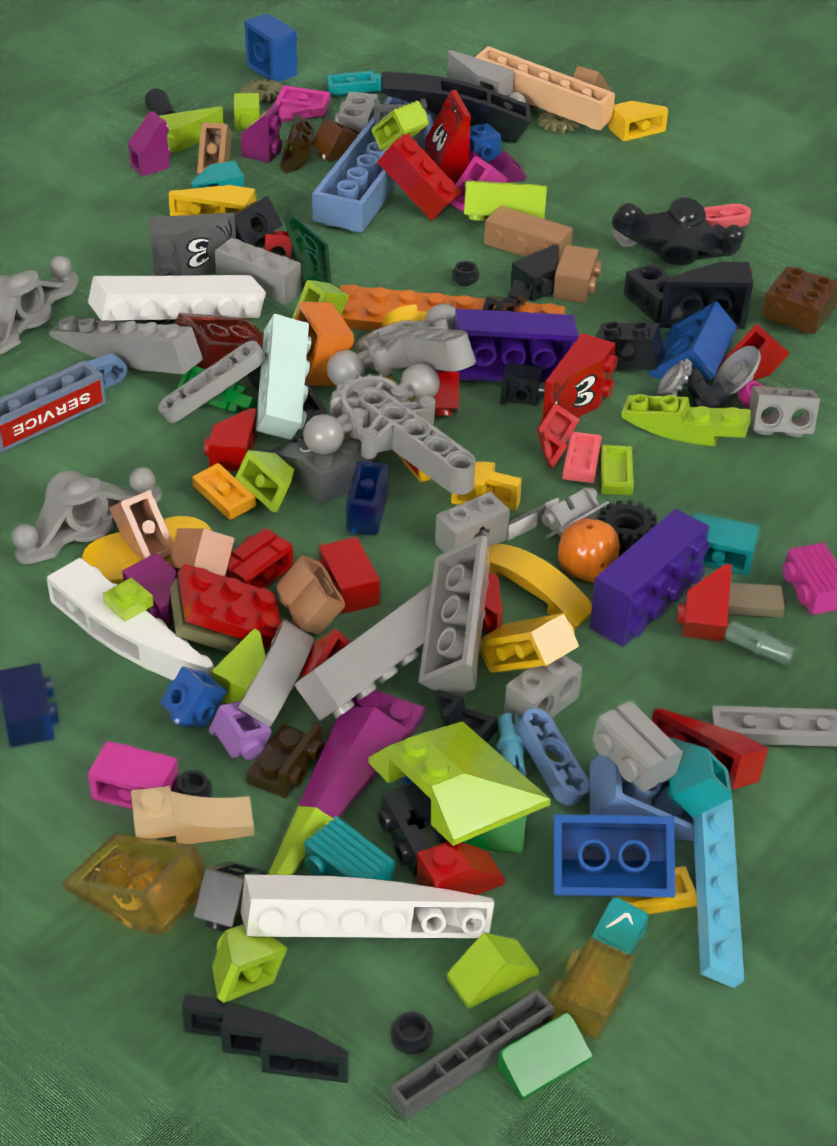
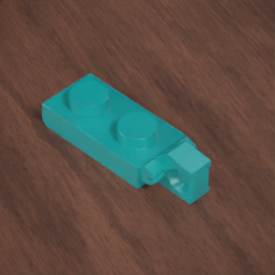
[326,71,381,97]

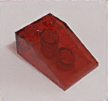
[175,313,264,370]

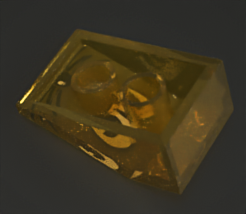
[62,834,206,936]

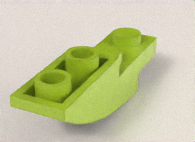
[621,394,751,446]

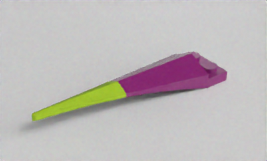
[268,690,425,875]

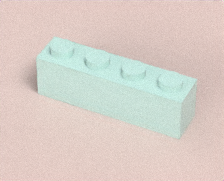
[256,314,311,440]

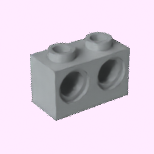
[335,91,378,133]
[749,386,820,437]
[504,655,583,722]

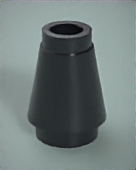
[145,88,175,116]

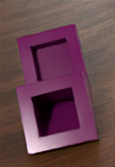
[469,150,527,182]

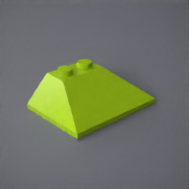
[368,721,551,846]

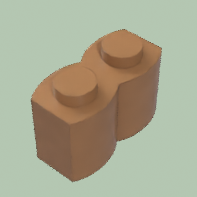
[277,555,345,636]

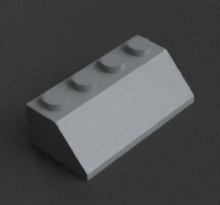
[418,535,490,696]

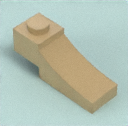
[131,786,255,846]

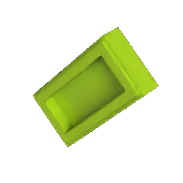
[600,445,634,496]

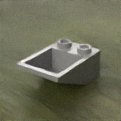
[447,50,526,103]

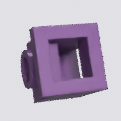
[209,701,272,761]

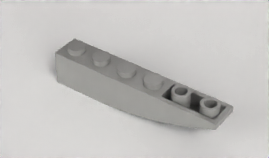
[49,316,203,374]

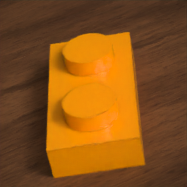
[192,463,256,520]

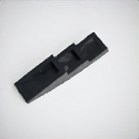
[182,994,349,1083]

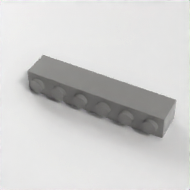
[294,583,432,721]

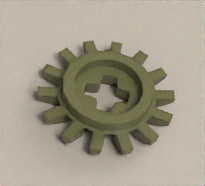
[241,78,283,102]
[537,110,580,133]

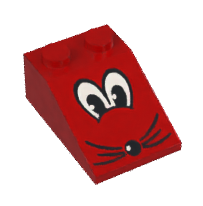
[424,90,471,185]
[542,333,618,418]

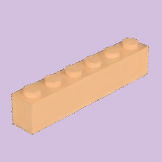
[475,46,615,131]

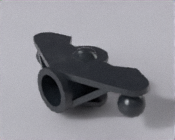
[612,197,745,266]

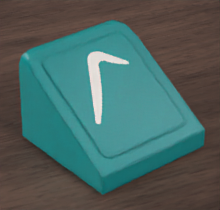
[591,897,649,960]

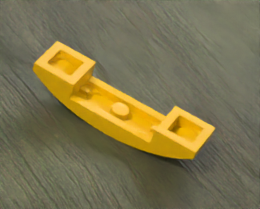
[489,544,592,630]

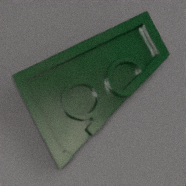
[282,211,332,284]

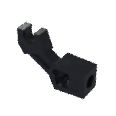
[483,279,533,312]

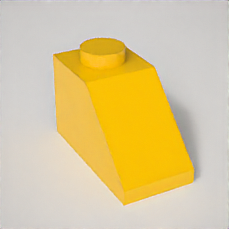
[608,101,668,142]

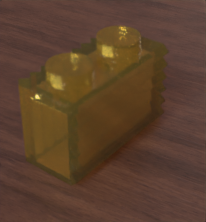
[549,937,635,1040]

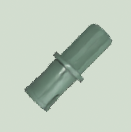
[725,621,796,667]

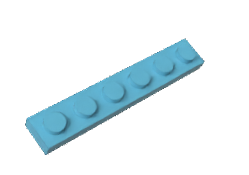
[693,790,744,988]

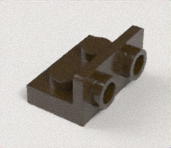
[246,722,325,799]

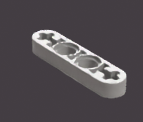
[158,341,266,423]

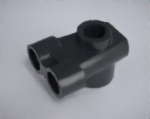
[687,369,730,408]

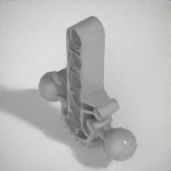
[327,303,476,385]
[303,363,476,495]

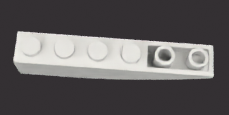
[47,558,214,680]
[240,875,494,938]

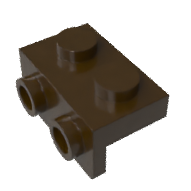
[280,114,315,174]

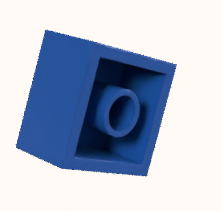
[244,13,298,82]

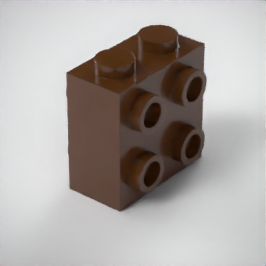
[762,266,837,334]

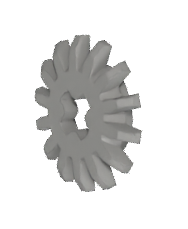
[655,359,692,396]

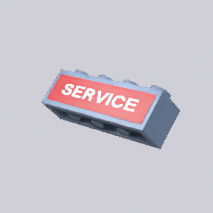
[0,360,106,453]

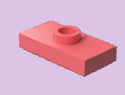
[562,432,602,483]

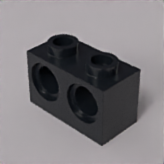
[624,263,670,323]

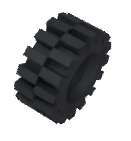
[598,500,658,558]

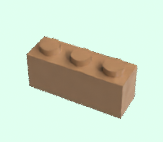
[484,206,573,267]

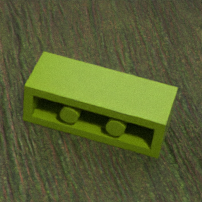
[463,180,547,220]

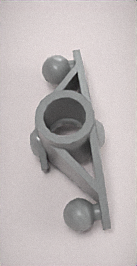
[0,256,79,355]
[11,467,162,564]

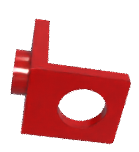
[265,231,293,260]

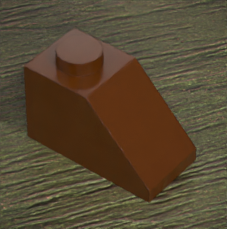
[312,118,360,162]

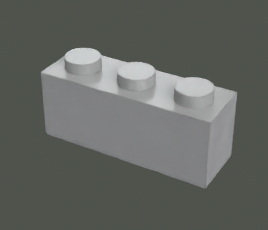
[215,238,302,305]

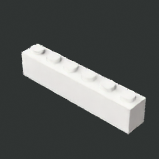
[88,275,266,321]

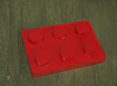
[178,563,281,648]

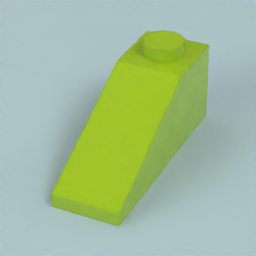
[160,106,224,153]

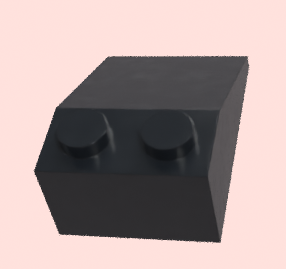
[659,261,754,329]

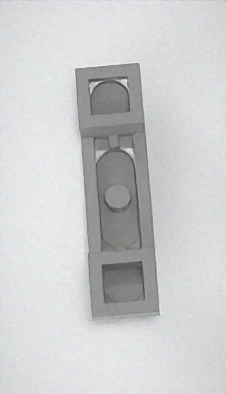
[238,619,314,727]

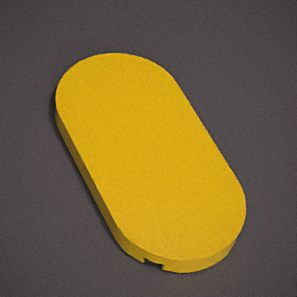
[82,516,212,584]

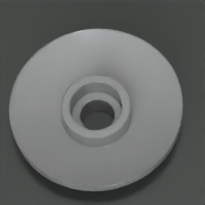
[713,346,761,396]

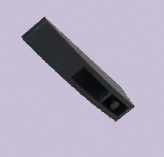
[381,72,531,143]

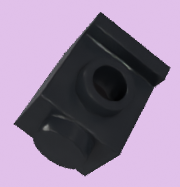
[500,363,546,406]

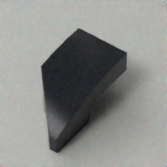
[435,690,499,742]

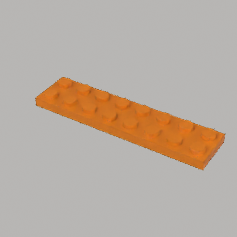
[339,285,565,331]

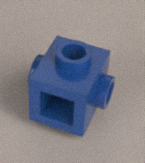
[469,123,501,161]
[160,666,227,728]

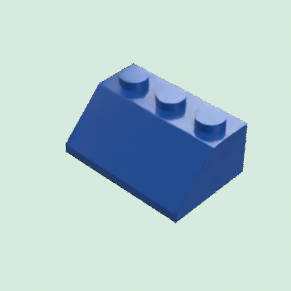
[647,301,737,386]
[553,814,675,898]

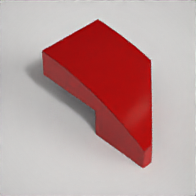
[537,403,580,468]

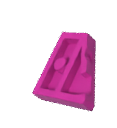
[275,85,331,122]

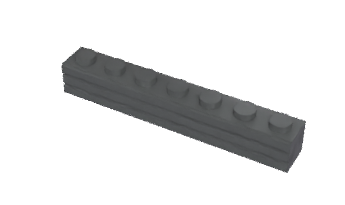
[389,989,555,1121]

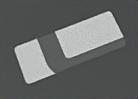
[508,498,559,540]

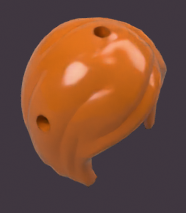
[558,518,620,584]

